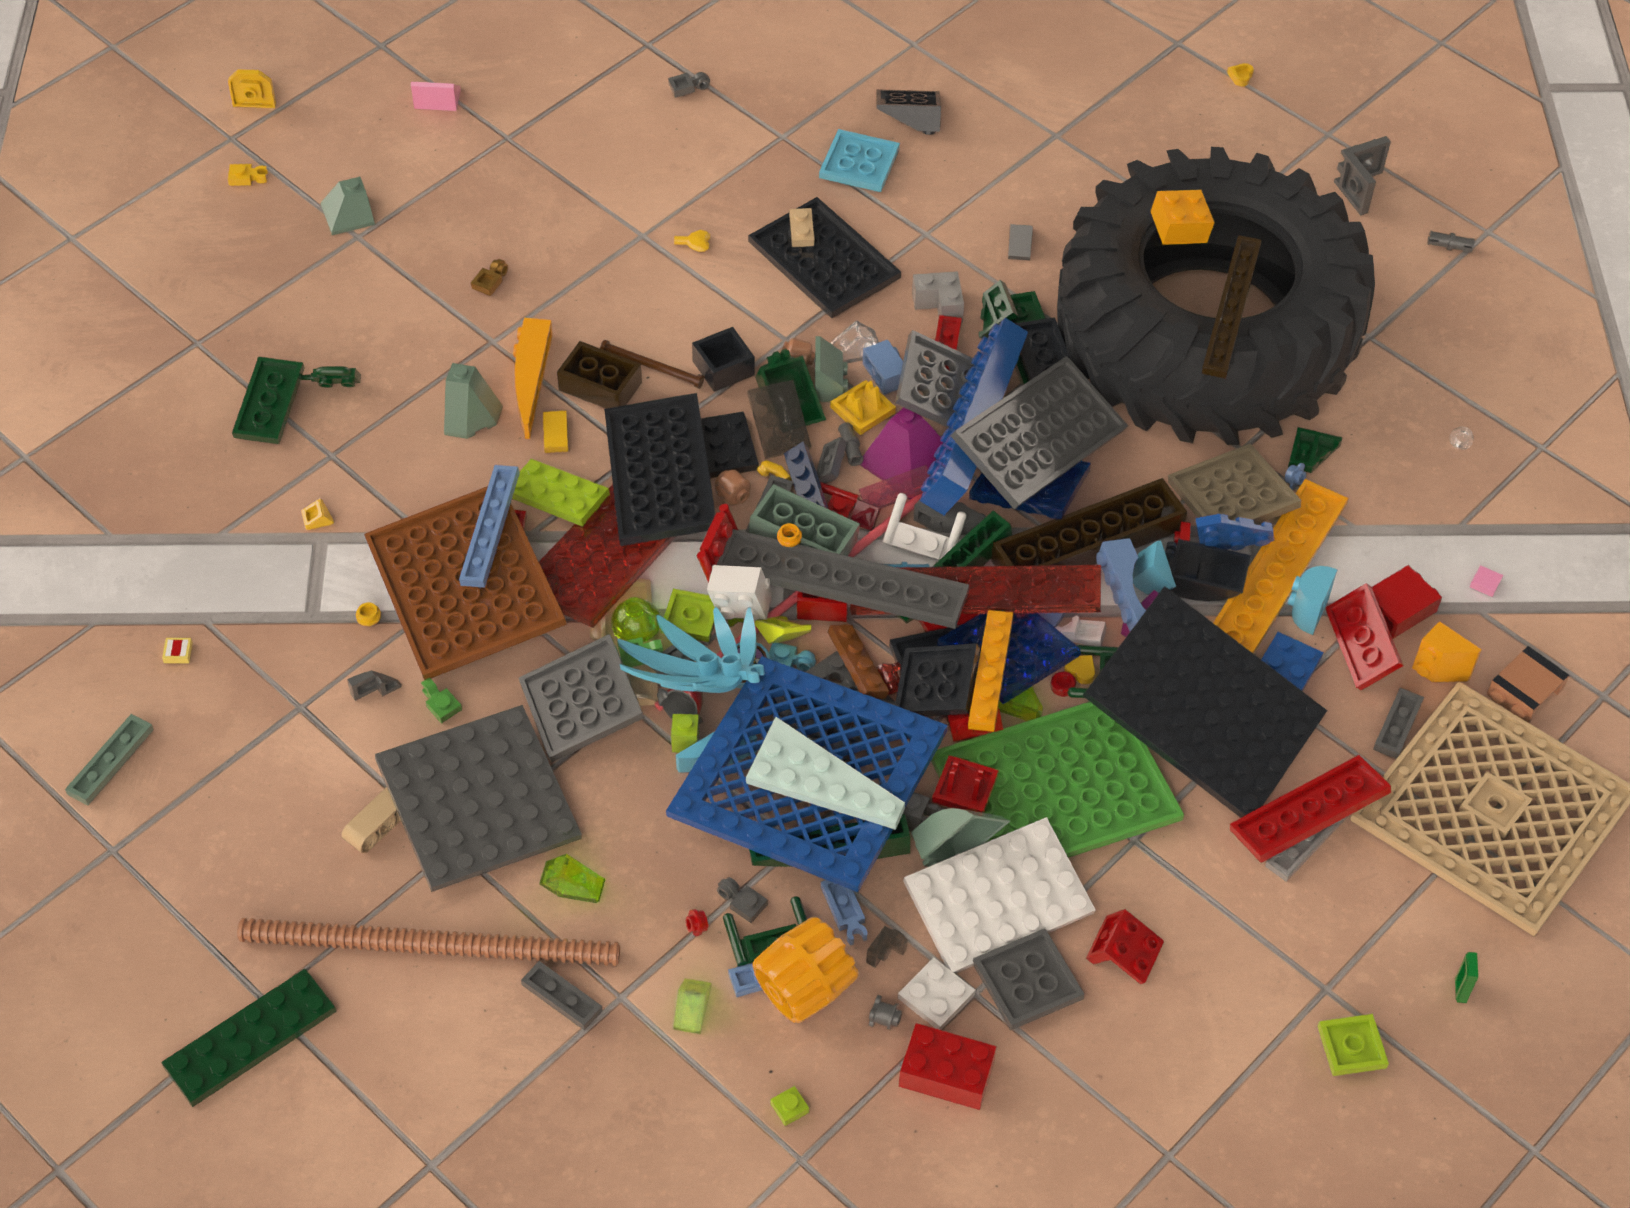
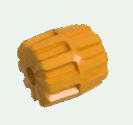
[752,917,859,1023]

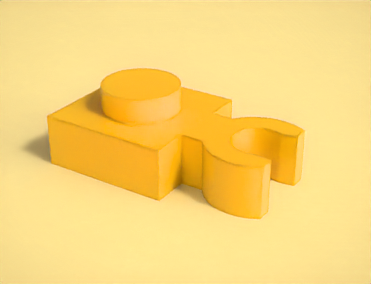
[228,164,268,186]

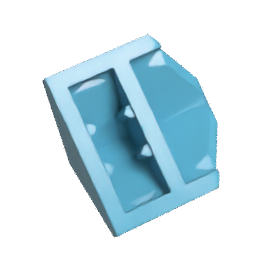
[1132,541,1176,595]

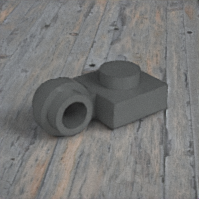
[668,72,710,98]
[717,877,768,923]

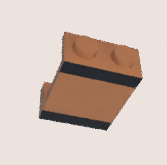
[1486,646,1569,723]

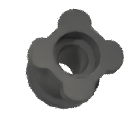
[869,995,902,1030]

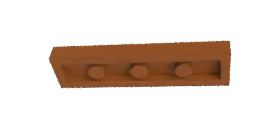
[827,624,889,699]

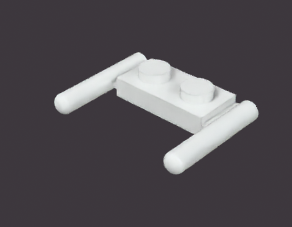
[883,493,967,560]

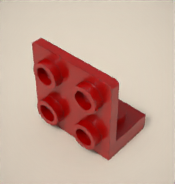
[1086,909,1164,984]

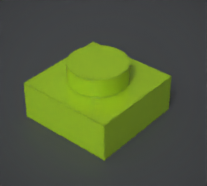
[770,1086,809,1126]

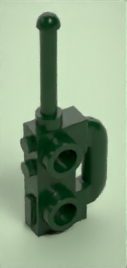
[301,366,361,388]

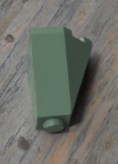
[444,363,503,439]

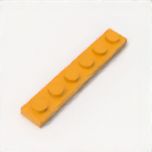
[968,610,1013,732]

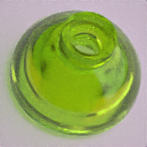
[611,597,660,642]

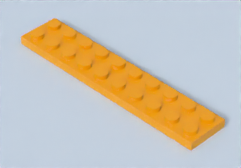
[1213,479,1349,654]

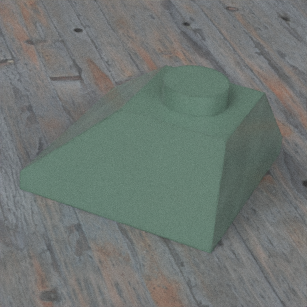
[321,177,375,235]

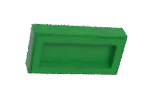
[1455,952,1479,1003]

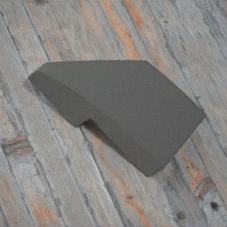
[347,670,402,701]

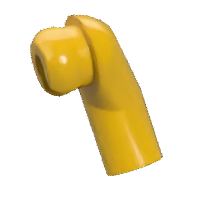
[757,460,792,481]

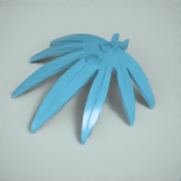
[617,607,765,693]

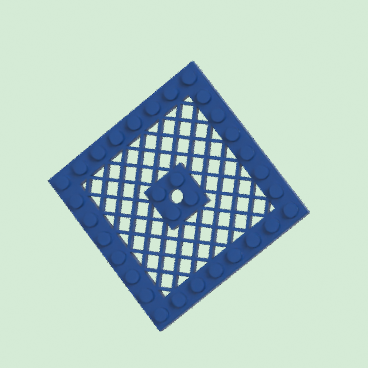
[666,656,948,892]

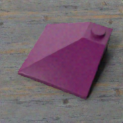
[860,407,943,500]

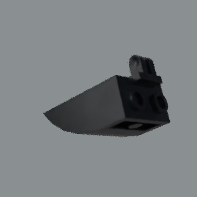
[1165,539,1251,602]

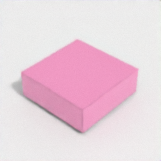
[1470,565,1503,597]

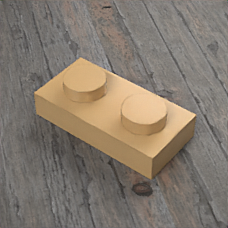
[789,208,814,247]

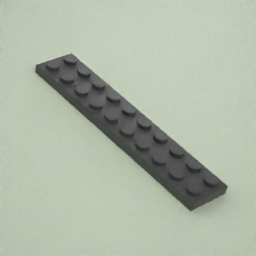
[717,529,969,629]

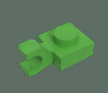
[618,637,663,667]
[421,678,462,724]

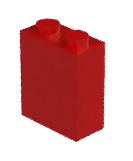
[1372,565,1442,639]

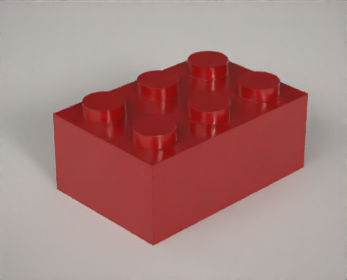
[899,1023,997,1110]

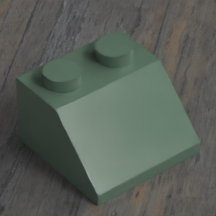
[815,336,848,402]

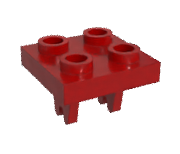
[932,755,999,813]

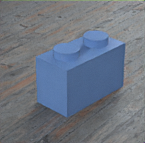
[863,339,903,395]

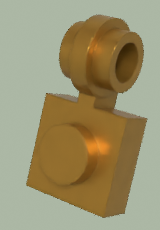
[471,259,508,296]

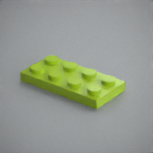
[512,459,610,527]

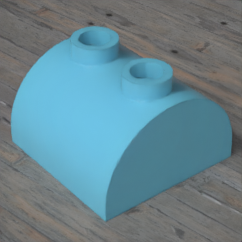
[1288,566,1337,635]

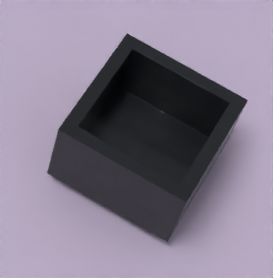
[692,327,755,392]

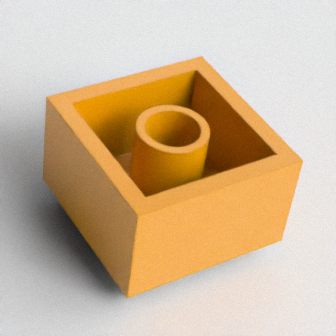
[1151,190,1214,245]

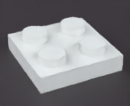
[898,957,976,1030]

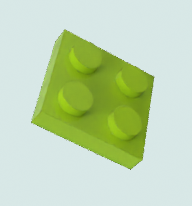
[660,588,715,642]
[1317,1014,1389,1076]

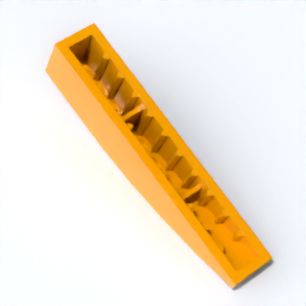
[513,318,553,439]

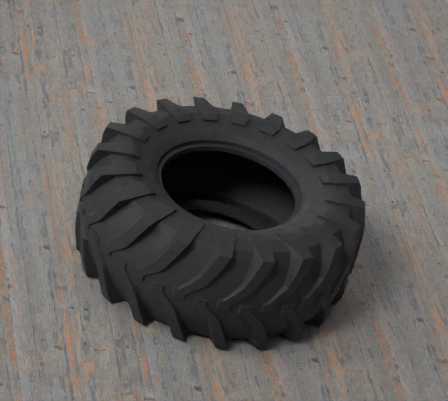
[1057,146,1375,445]

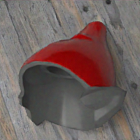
[657,688,703,724]

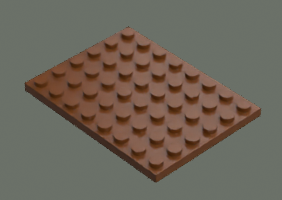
[364,486,567,680]

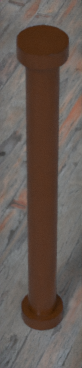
[600,340,704,389]

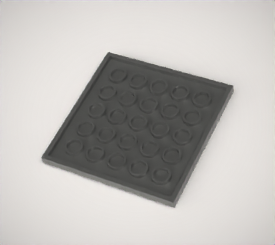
[375,705,582,892]

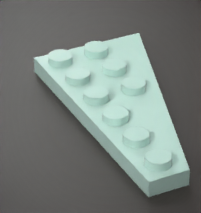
[746,717,905,830]

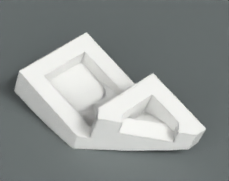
[1054,615,1107,646]

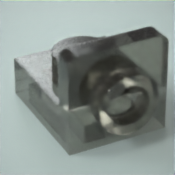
[866,926,908,968]

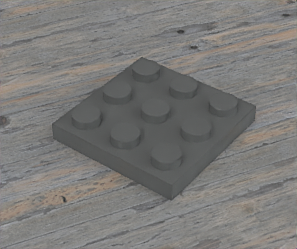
[973,928,1085,1031]

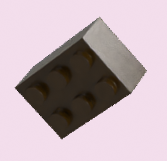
[557,341,642,409]

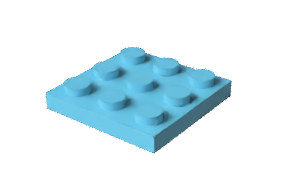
[819,129,900,192]

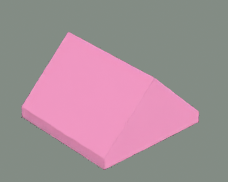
[411,82,461,111]

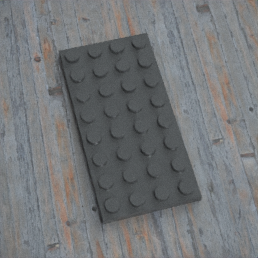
[951,356,1128,509]

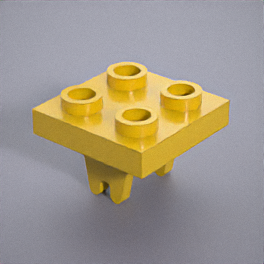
[830,380,896,435]

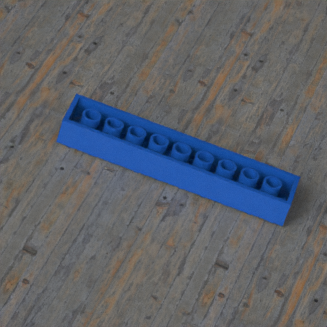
[920,318,1028,516]

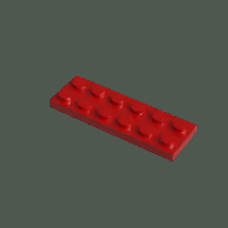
[1230,755,1391,863]

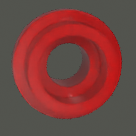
[685,909,708,936]

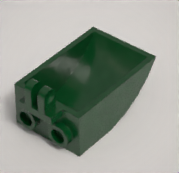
[755,348,826,433]

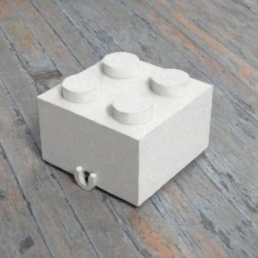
[707,565,773,621]

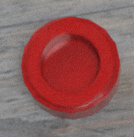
[1050,671,1076,697]

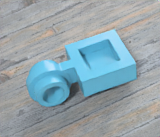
[769,643,816,672]

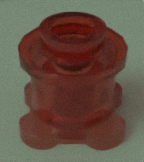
[877,662,901,695]

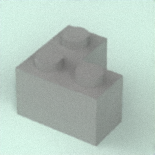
[912,271,964,323]

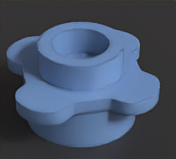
[1285,463,1306,490]

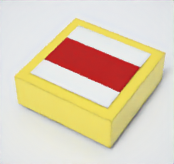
[162,638,193,663]

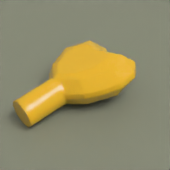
[674,229,710,252]

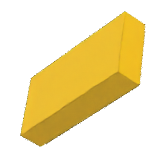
[543,411,568,453]

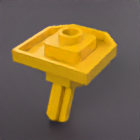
[228,69,276,108]

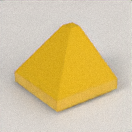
[301,498,334,530]

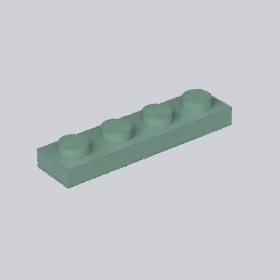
[65,714,154,806]

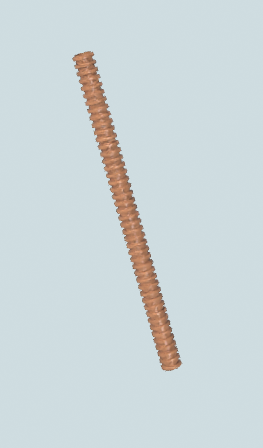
[237,918,620,966]

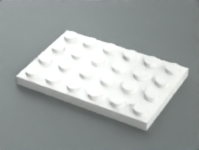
[903,817,1096,974]

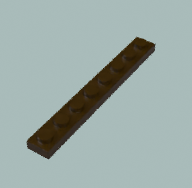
[1201,235,1262,379]

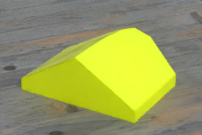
[755,616,811,644]

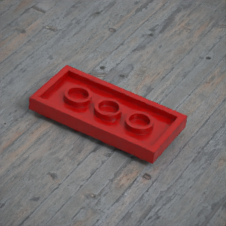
[1325,583,1404,691]

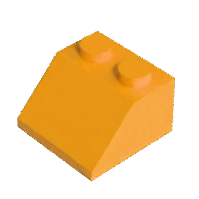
[1412,621,1482,682]

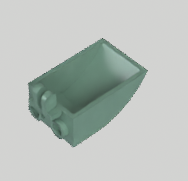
[911,808,1010,867]

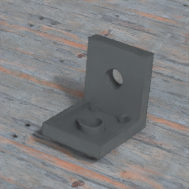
[1334,136,1391,216]

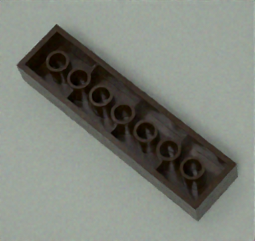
[991,478,1187,594]

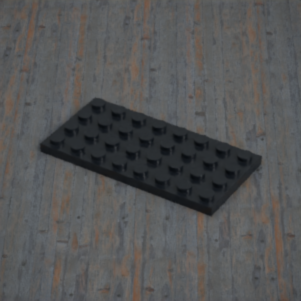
[604,393,716,546]

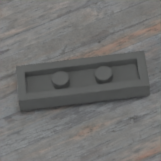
[1373,688,1424,759]
[521,961,603,1031]

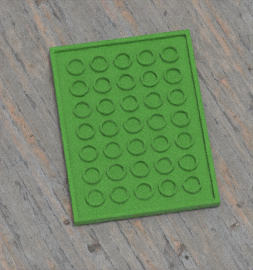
[931,702,1184,858]

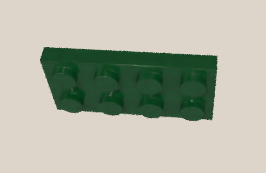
[232,356,305,444]

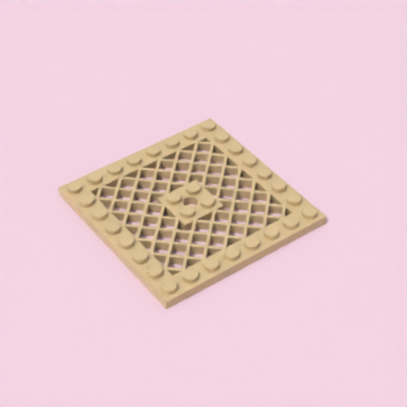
[1350,682,1630,937]

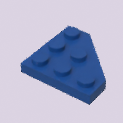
[1195,514,1274,551]

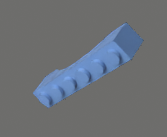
[1096,538,1146,631]

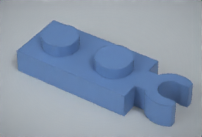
[821,880,867,945]

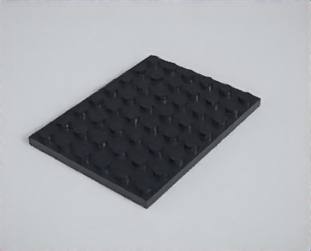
[1082,586,1328,818]

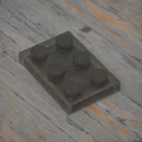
[747,380,812,459]

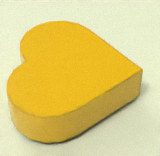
[1227,63,1254,87]
[1064,655,1095,684]

